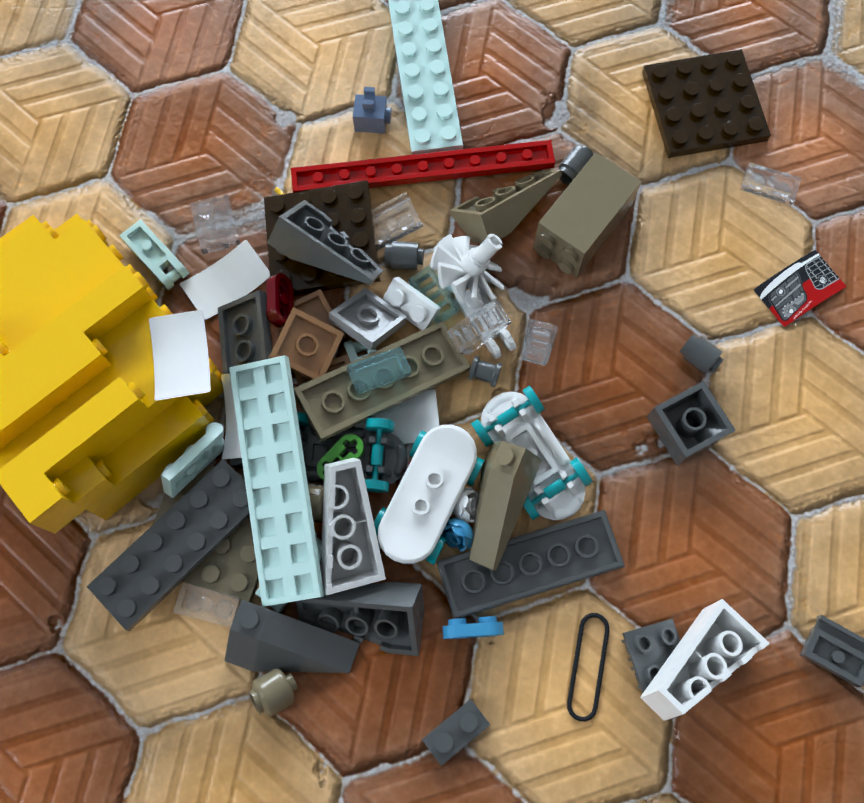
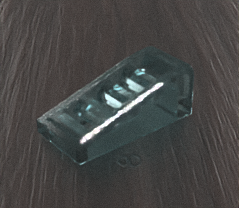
[407,265,461,324]

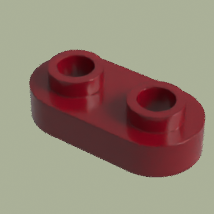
[266,273,294,328]

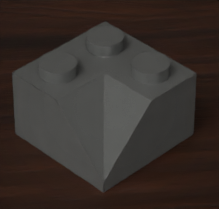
[647,381,736,466]

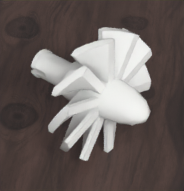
[430,234,504,308]

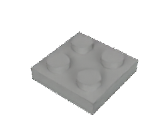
[328,288,407,350]

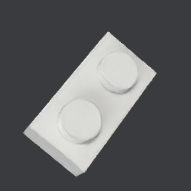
[382,277,441,330]

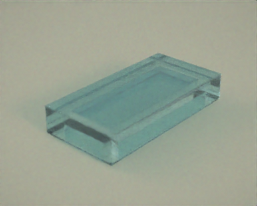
[347,347,412,394]

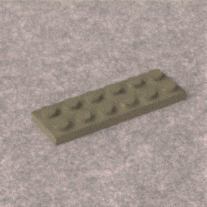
[294,321,471,442]

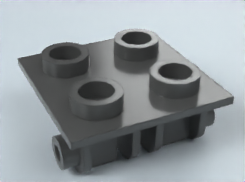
[621,618,680,693]

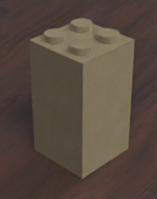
[533,152,642,277]

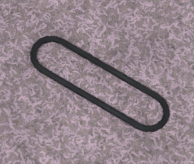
[567,613,609,722]

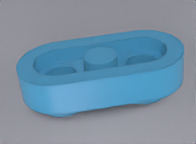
[442,616,504,639]

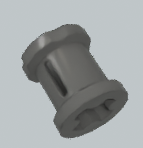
[468,355,502,388]

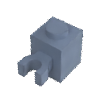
[353,87,392,134]

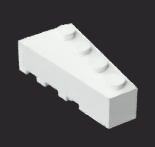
[321,458,386,596]
[640,599,770,721]

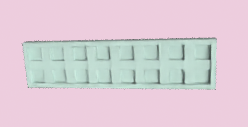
[388,0,463,155]
[229,355,324,607]

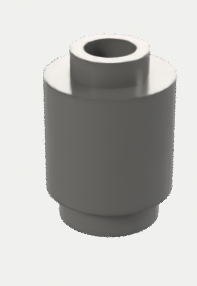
[559,146,593,185]
[384,241,424,270]
[679,334,724,374]

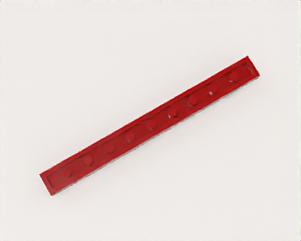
[291,140,555,193]

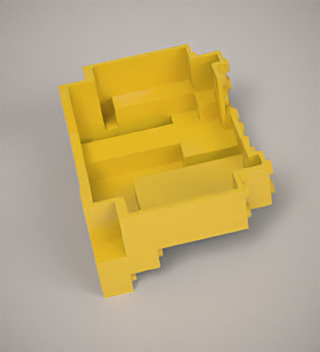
[0,214,224,534]

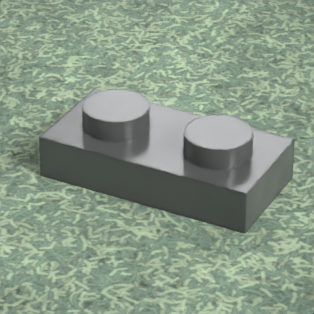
[422,699,490,766]

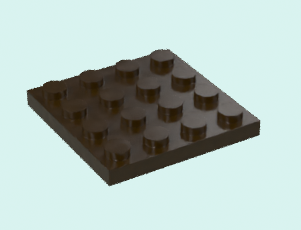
[642,49,771,158]
[264,180,381,295]

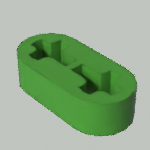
[317,434,365,481]

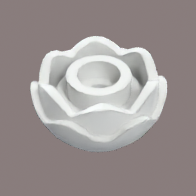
[453,487,478,523]

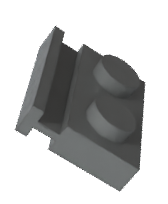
[800,615,864,687]

